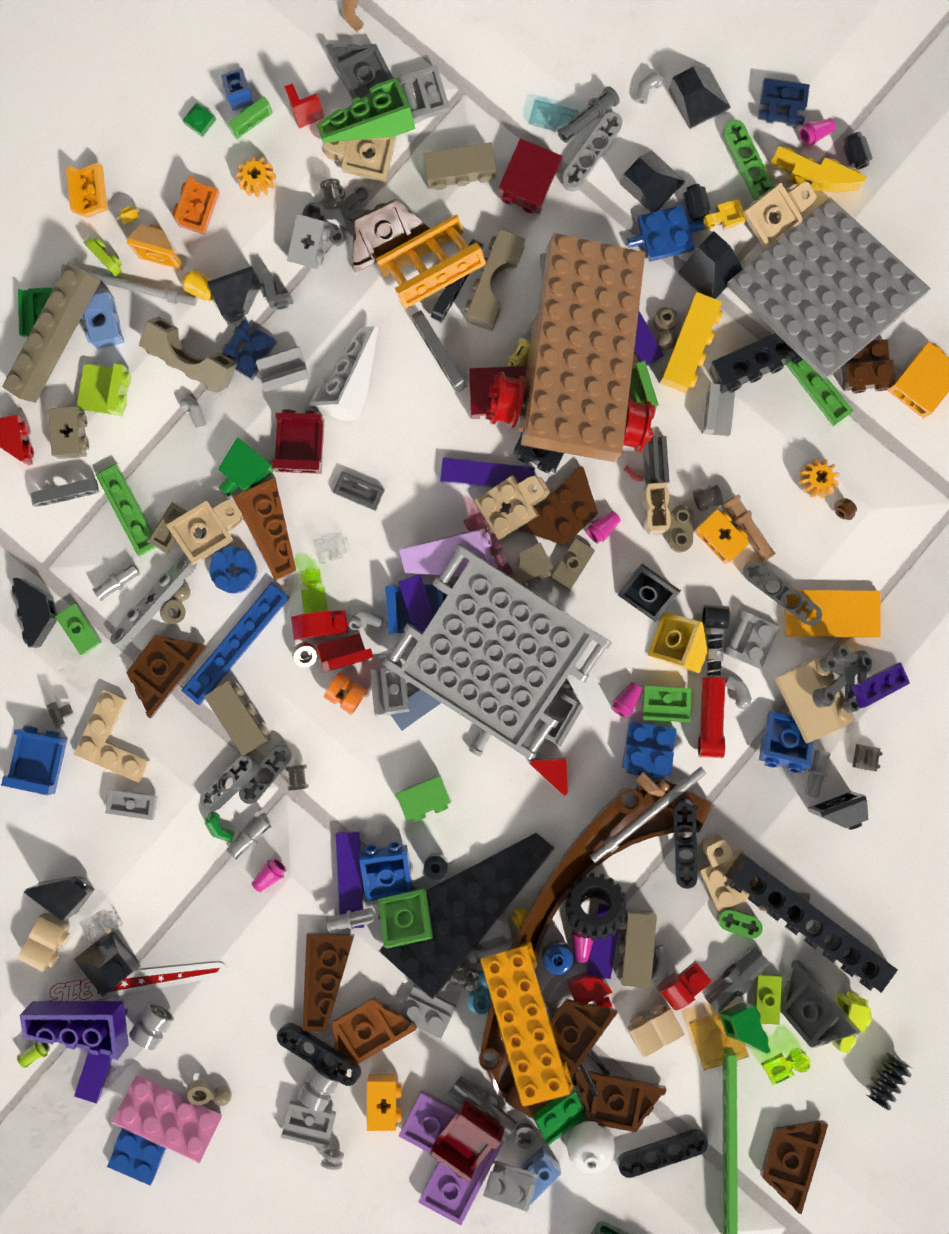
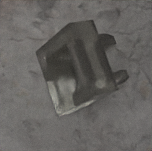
[46,702,74,729]
[852,744,882,772]

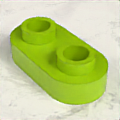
[83,236,122,277]

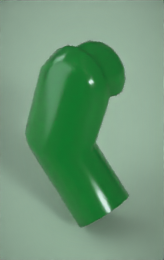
[205,812,235,843]

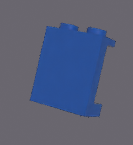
[385,584,448,635]
[1,725,68,795]

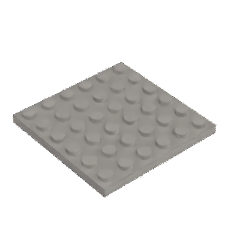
[727,197,931,380]

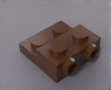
[841,339,896,394]

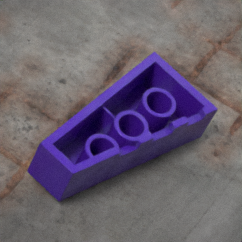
[19,1001,129,1060]

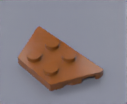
[332,997,417,1071]

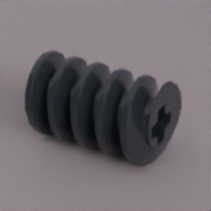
[866,1052,914,1110]

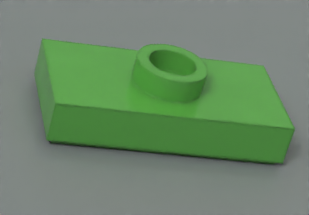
[227,96,273,139]
[55,603,102,655]

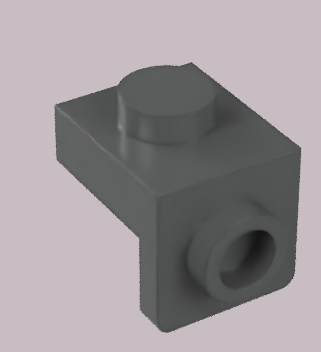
[260,273,294,310]

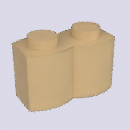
[642,483,671,534]
[18,913,70,972]
[627,1004,685,1057]

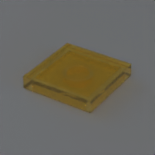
[689,1013,749,1071]

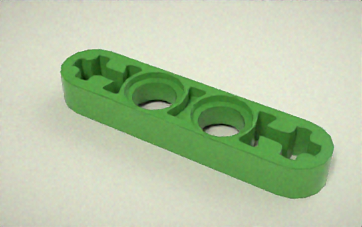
[723,119,774,201]

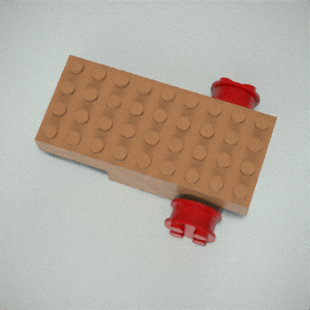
[485,233,656,462]

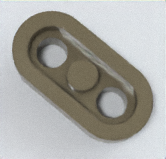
[668,505,694,553]

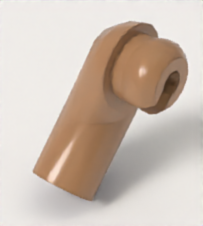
[342,0,364,32]
[636,772,670,797]

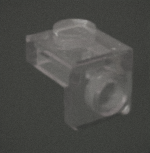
[79,904,123,943]

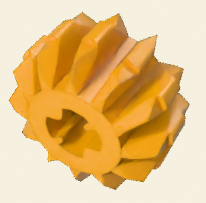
[236,155,276,198]
[798,458,840,498]

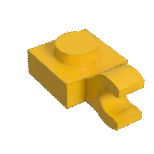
[703,198,746,230]

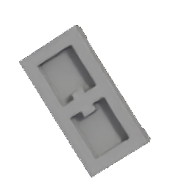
[537,693,583,747]

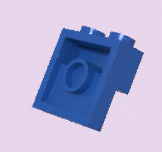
[759,711,814,773]
[622,721,676,779]
[359,842,413,902]
[107,1128,167,1186]

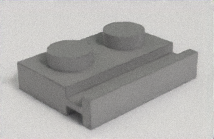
[370,664,410,717]
[400,985,456,1039]
[281,1100,336,1149]
[483,1160,539,1212]

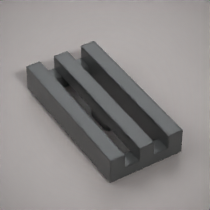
[643,436,670,485]
[333,471,385,511]

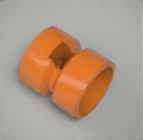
[323,672,368,715]

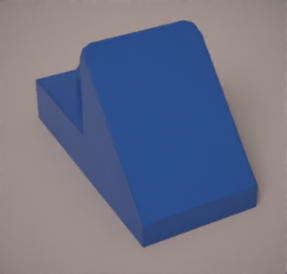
[221,68,254,111]

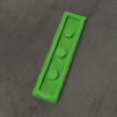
[778,348,853,426]
[95,463,156,556]

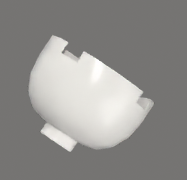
[567,1121,615,1174]

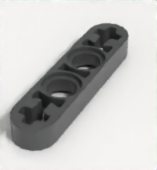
[410,310,467,393]
[743,561,822,626]

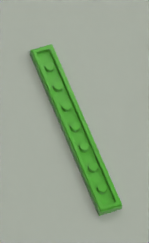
[722,1047,738,1234]

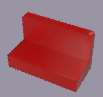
[284,83,324,128]
[316,633,374,673]

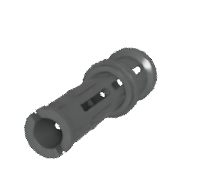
[557,86,620,143]

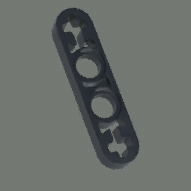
[431,239,484,323]
[674,798,698,889]
[277,1023,361,1086]
[617,1129,708,1178]

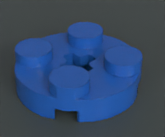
[209,547,258,594]

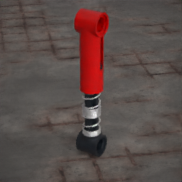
[698,605,730,759]

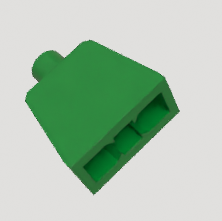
[218,437,274,497]

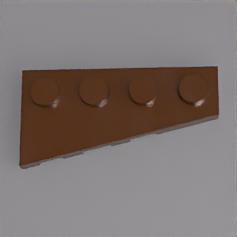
[302,932,355,1032]

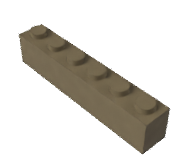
[2,262,101,403]

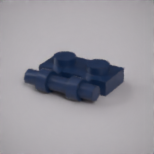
[757,78,810,127]
[221,320,277,381]

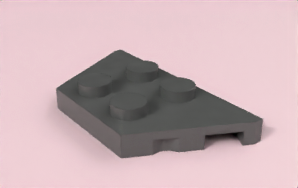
[326,44,393,100]
[780,960,861,1048]

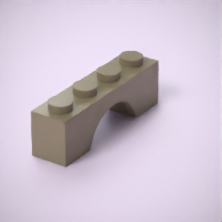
[464,229,525,331]
[139,316,237,393]
[512,542,554,587]

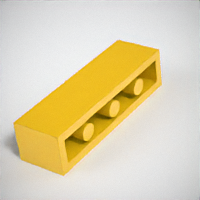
[660,292,723,393]

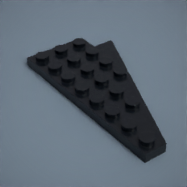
[378,833,555,999]

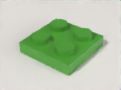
[378,889,432,948]

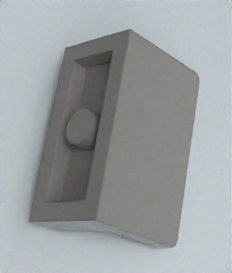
[256,346,309,392]
[702,383,735,437]

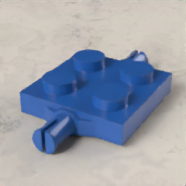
[627,205,705,262]

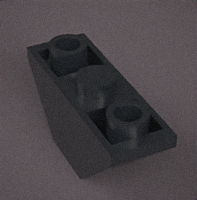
[12,578,57,648]

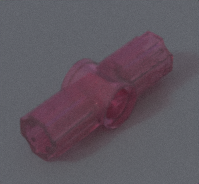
[463,512,514,576]

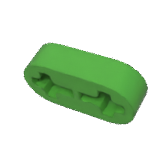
[717,908,763,939]

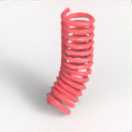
[623,465,644,482]

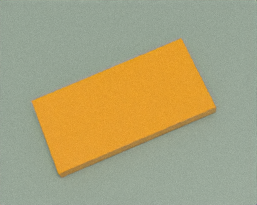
[785,590,881,638]

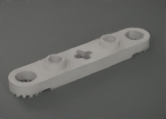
[110,554,197,649]

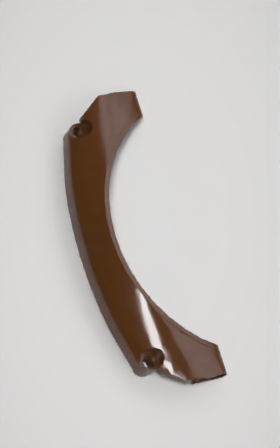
[479,780,714,1119]

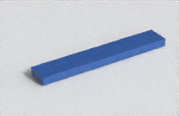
[181,582,290,705]

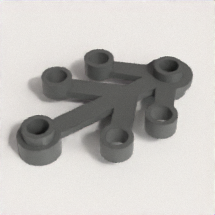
[303,185,385,246]
[812,645,872,713]

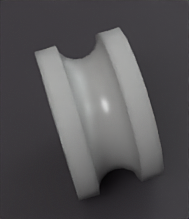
[514,1123,536,1149]
[321,1149,344,1170]

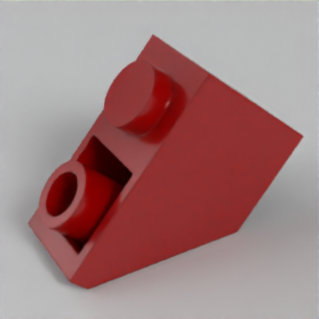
[0,415,34,465]

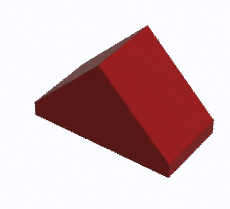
[529,758,568,796]

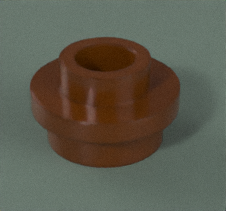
[834,498,857,520]

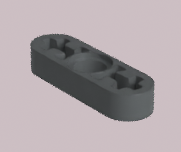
[30,479,99,507]
[239,745,292,804]
[200,755,259,811]

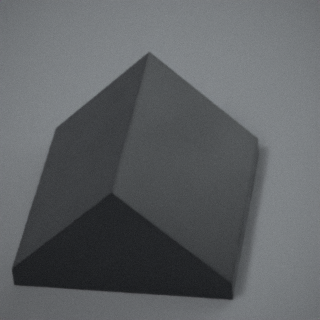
[618,563,681,622]

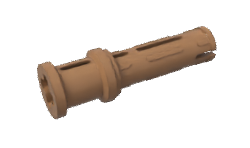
[721,494,776,562]

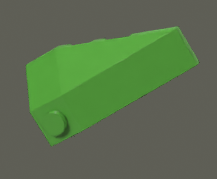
[316,77,416,143]

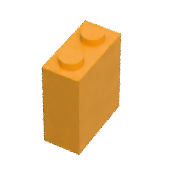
[887,342,949,419]

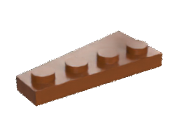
[233,477,296,581]

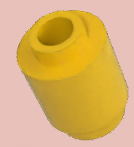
[182,270,214,302]

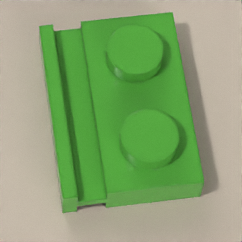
[642,685,692,723]

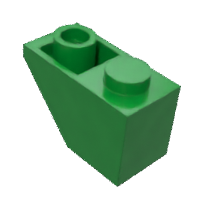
[719,1002,771,1054]

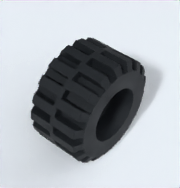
[565,873,626,941]

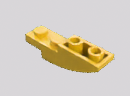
[770,146,867,192]

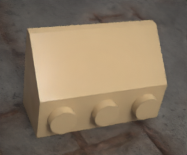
[775,655,855,743]

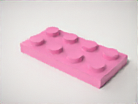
[112,1075,222,1164]

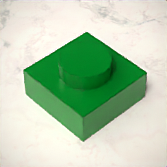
[182,103,216,137]

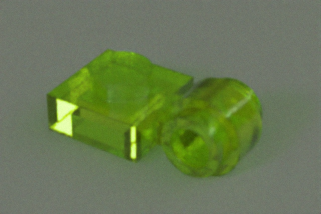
[301,567,328,613]
[761,1048,811,1086]

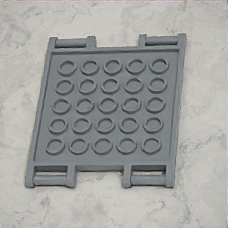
[382,543,612,760]

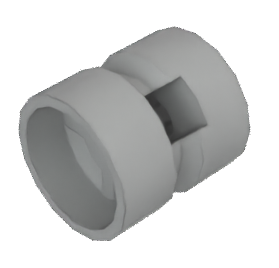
[129,1003,174,1050]
[297,1066,339,1112]

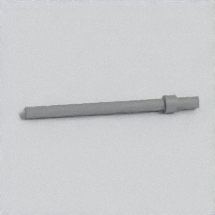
[61,264,197,306]
[589,766,707,863]

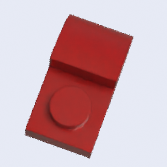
[291,610,348,640]
[656,961,712,1010]
[566,972,613,1008]

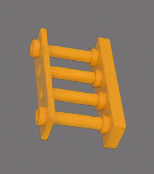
[376,214,486,309]

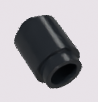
[843,132,873,170]
[683,184,711,221]
[424,853,448,880]

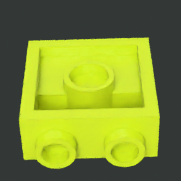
[832,990,872,1054]

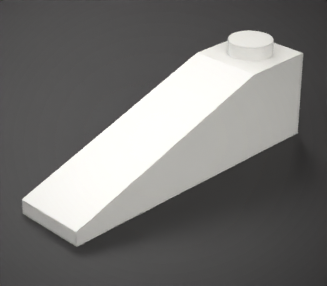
[309,326,378,421]

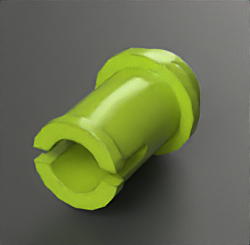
[17,1041,50,1068]

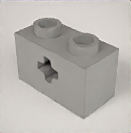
[287,214,330,269]

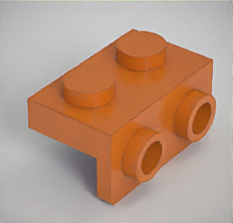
[173,176,220,235]

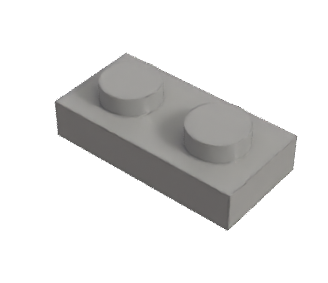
[105,789,158,820]

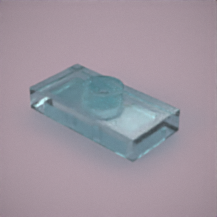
[529,99,579,131]

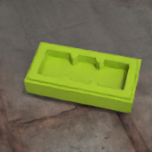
[755,974,782,1025]

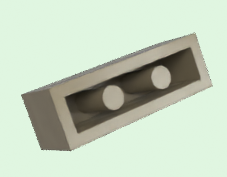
[423,142,496,190]
[204,681,270,756]
[616,909,657,988]

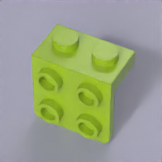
[77,363,131,417]

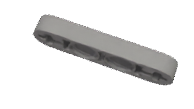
[562,112,623,191]

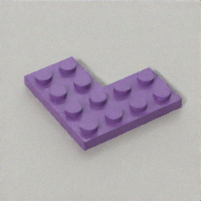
[398,1090,504,1225]

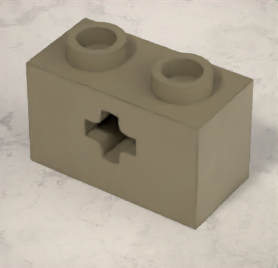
[48,406,89,459]

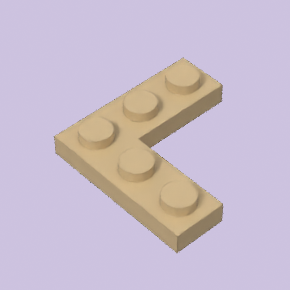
[74,690,150,783]

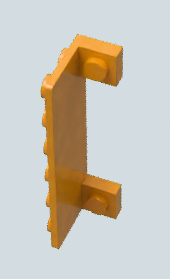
[481,942,573,1106]

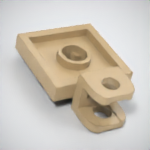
[324,136,396,183]
[742,182,816,251]
[475,475,550,540]
[166,500,242,565]
[698,834,757,912]

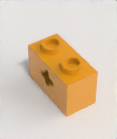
[693,509,750,564]
[367,1074,402,1131]

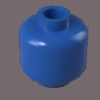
[541,940,573,975]

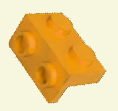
[66,163,108,218]

